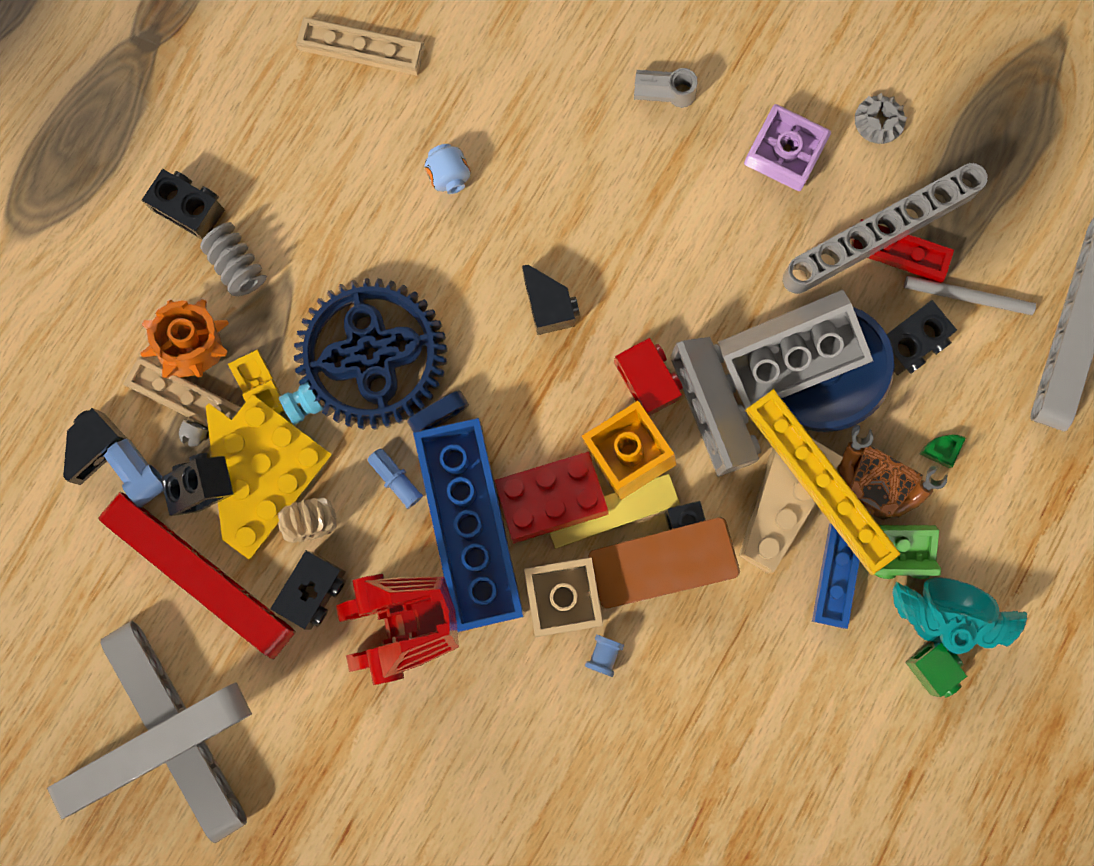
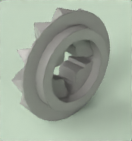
[855,93,907,144]

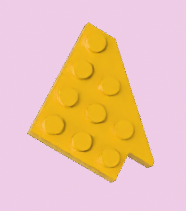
[206,394,332,560]

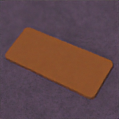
[588,517,740,609]

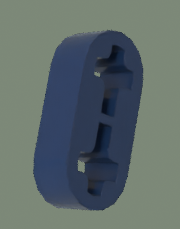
[407,390,469,433]

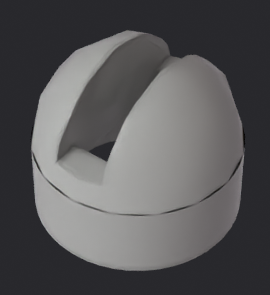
[179,420,208,447]

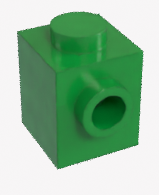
[905,642,968,698]

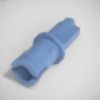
[368,448,423,509]

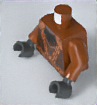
[838,425,948,520]

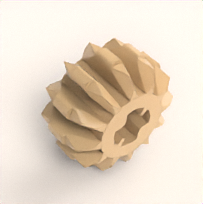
[278,498,337,543]

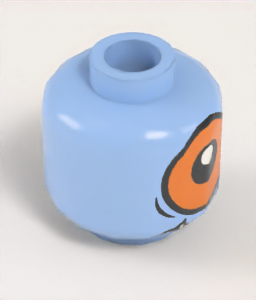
[424,144,471,194]

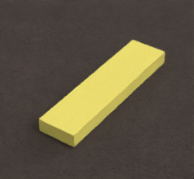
[550,474,680,549]

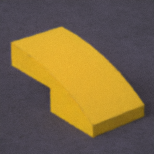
[228,349,284,413]

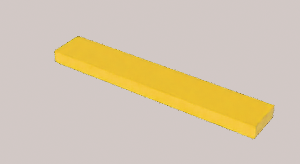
[745,389,901,575]

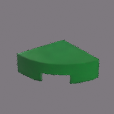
[920,434,966,468]

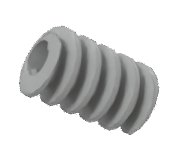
[200,222,267,296]

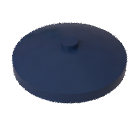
[781,307,895,432]

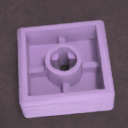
[744,104,831,191]

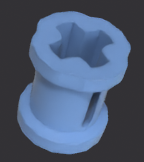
[585,634,624,677]

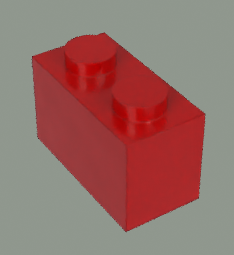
[614,338,683,416]

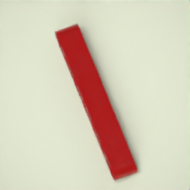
[98,491,296,660]

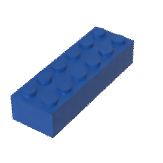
[413,418,524,632]

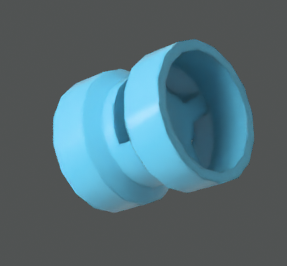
[279,382,323,425]

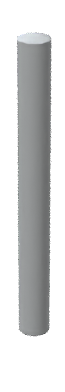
[904,276,1036,315]

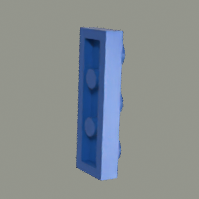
[812,523,860,629]

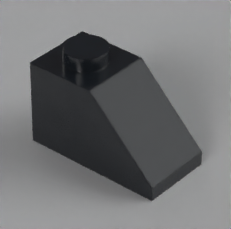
[522,265,580,335]
[63,408,128,485]

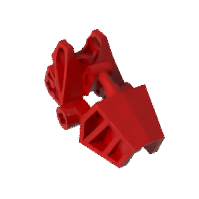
[336,574,459,685]

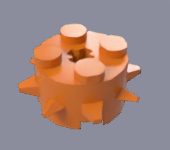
[140,299,229,379]

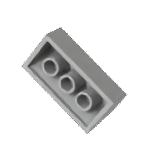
[718,290,873,409]
[670,337,761,477]

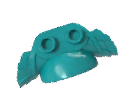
[893,577,1027,654]

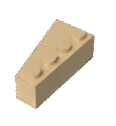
[739,439,843,574]

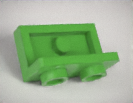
[874,525,941,579]

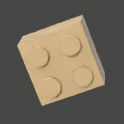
[524,557,603,637]

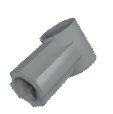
[634,68,697,108]

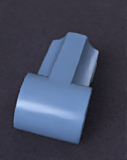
[103,438,164,508]

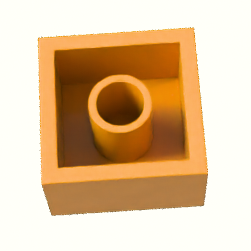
[582,401,677,500]

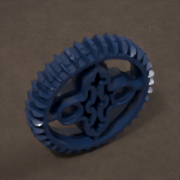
[294,278,448,430]

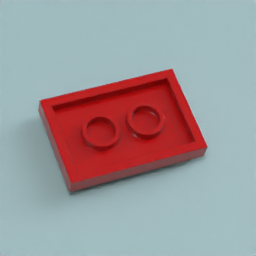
[495,451,609,544]

